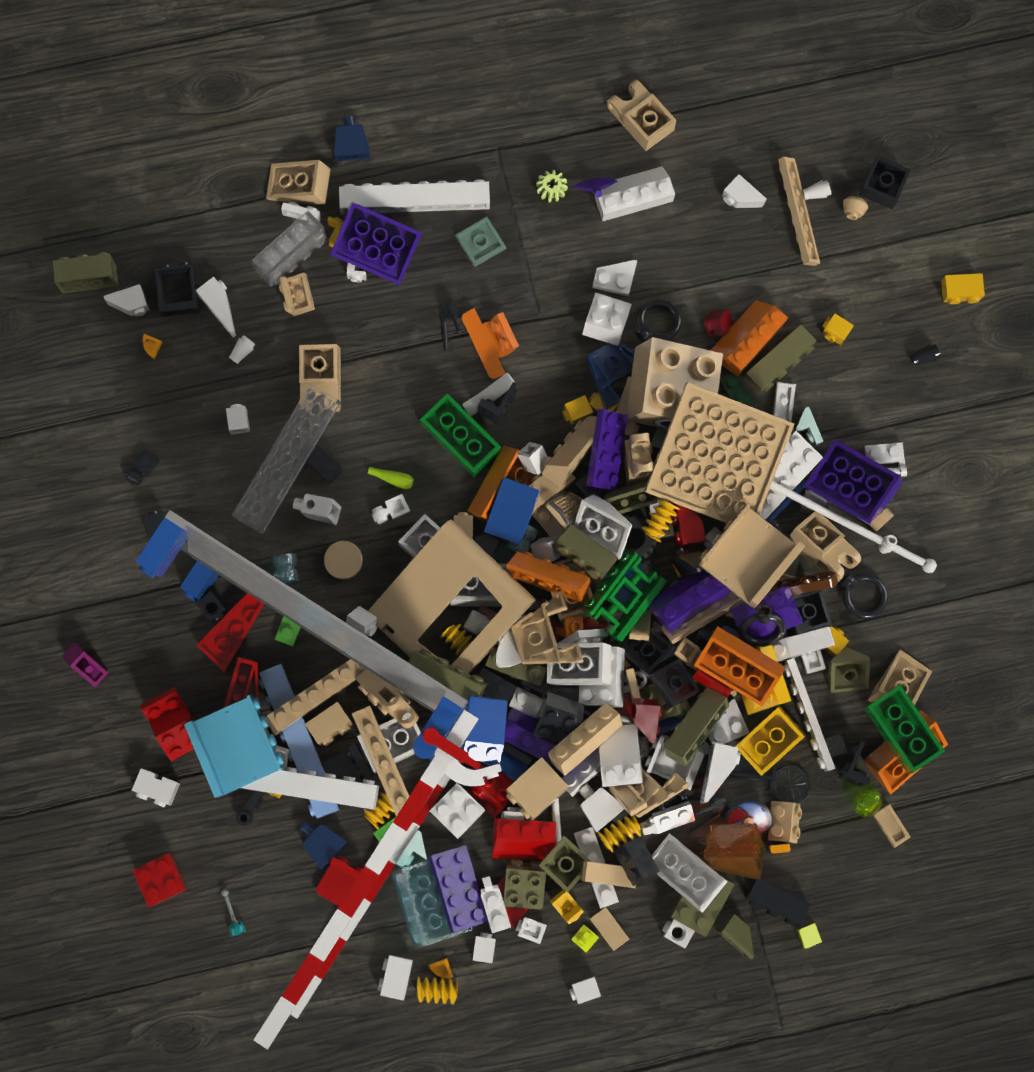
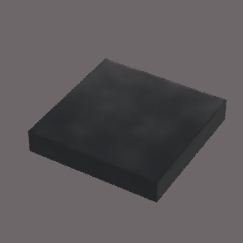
[649,658,700,709]

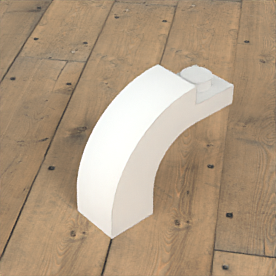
[435,752,502,786]

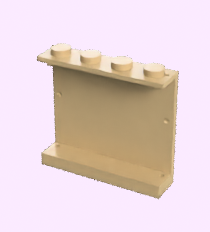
[699,502,805,609]

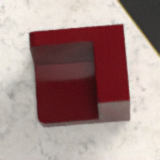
[703,308,733,338]

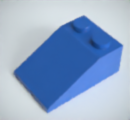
[461,695,507,763]

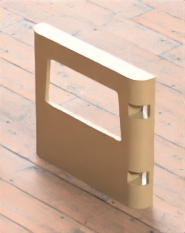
[368,520,536,674]

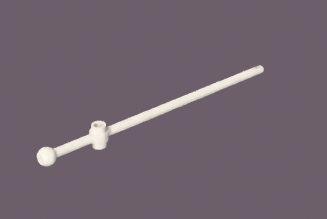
[770,481,937,573]

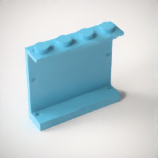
[184,695,284,798]

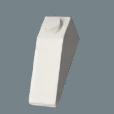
[196,277,236,338]
[769,627,835,662]

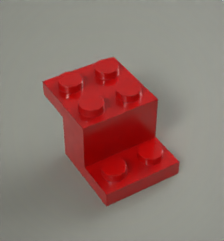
[139,687,194,761]

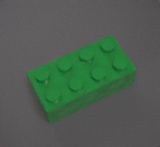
[420,393,501,477]
[863,685,945,774]

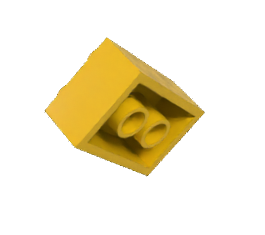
[741,645,791,715]

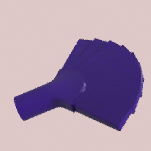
[572,177,617,198]

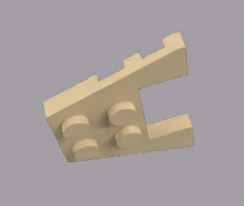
[511,591,584,664]
[631,736,690,818]

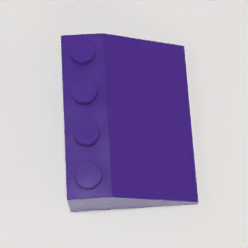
[330,202,422,285]
[804,439,903,525]

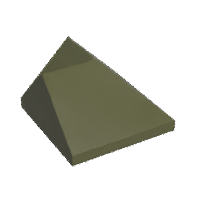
[826,647,870,693]
[538,836,592,893]
[717,914,754,960]

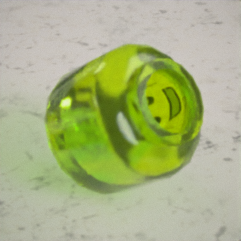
[853,788,882,818]

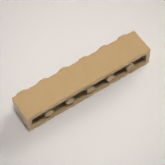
[266,659,365,736]

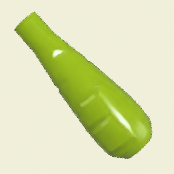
[368,467,414,489]

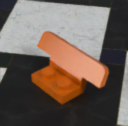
[462,308,519,379]

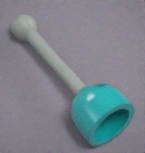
[221,889,246,937]

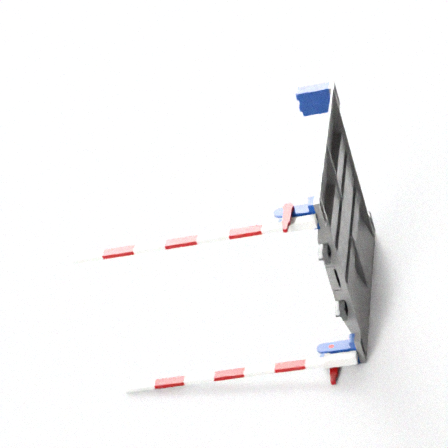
[135,510,486,1050]

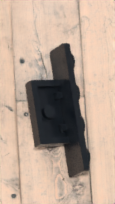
[520,674,592,720]

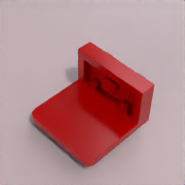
[467,772,514,818]
[316,856,362,906]

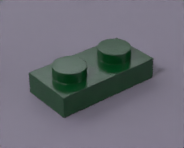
[719,372,754,406]

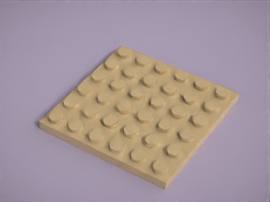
[644,382,794,523]

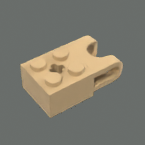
[607,80,676,151]
[299,344,341,412]
[622,433,655,485]
[790,511,861,582]
[355,669,419,729]

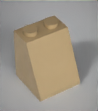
[506,757,569,821]

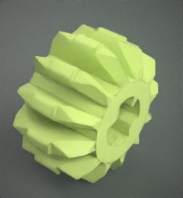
[536,170,568,203]

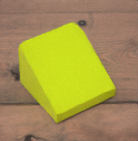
[796,923,822,949]

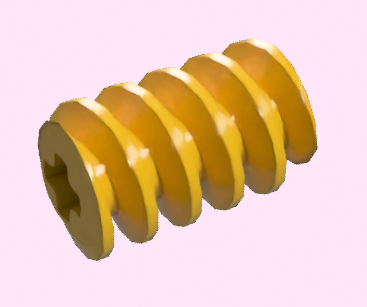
[641,499,680,543]
[440,624,472,656]
[363,791,394,829]
[598,815,641,852]
[417,976,458,1005]

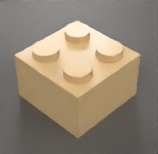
[305,702,353,747]

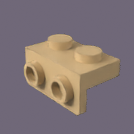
[279,273,315,316]
[768,801,802,843]

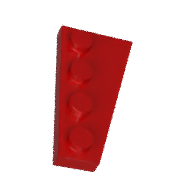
[196,593,264,672]

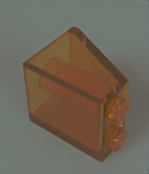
[704,823,764,879]

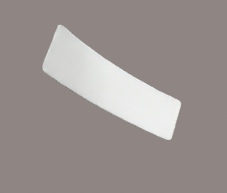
[462,373,514,416]

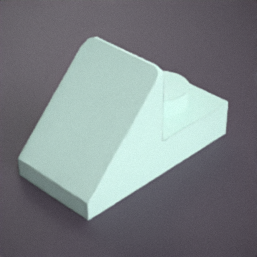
[794,407,823,448]
[396,830,427,868]

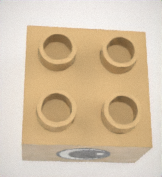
[626,337,723,430]

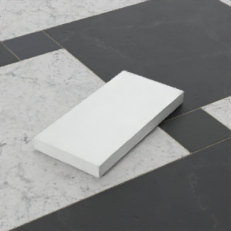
[651,833,728,913]

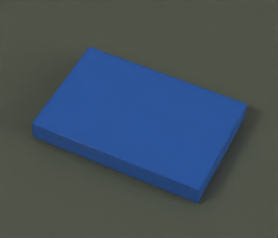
[484,478,540,545]

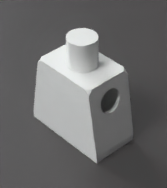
[293,494,341,525]
[579,784,624,832]

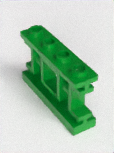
[582,551,667,642]

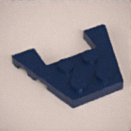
[586,342,635,410]

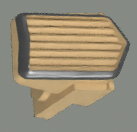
[532,491,583,537]

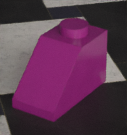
[61,643,108,687]

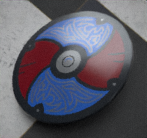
[725,800,772,842]

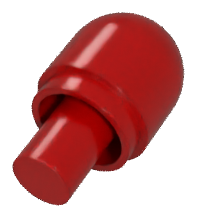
[583,618,608,630]

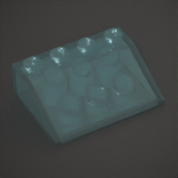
[391,860,475,949]

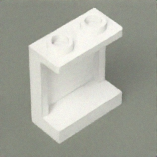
[645,734,705,790]

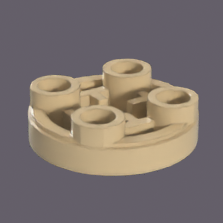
[324,541,363,580]

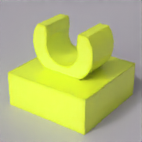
[571,924,599,953]

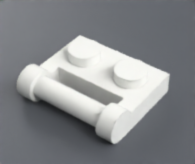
[864,442,907,477]

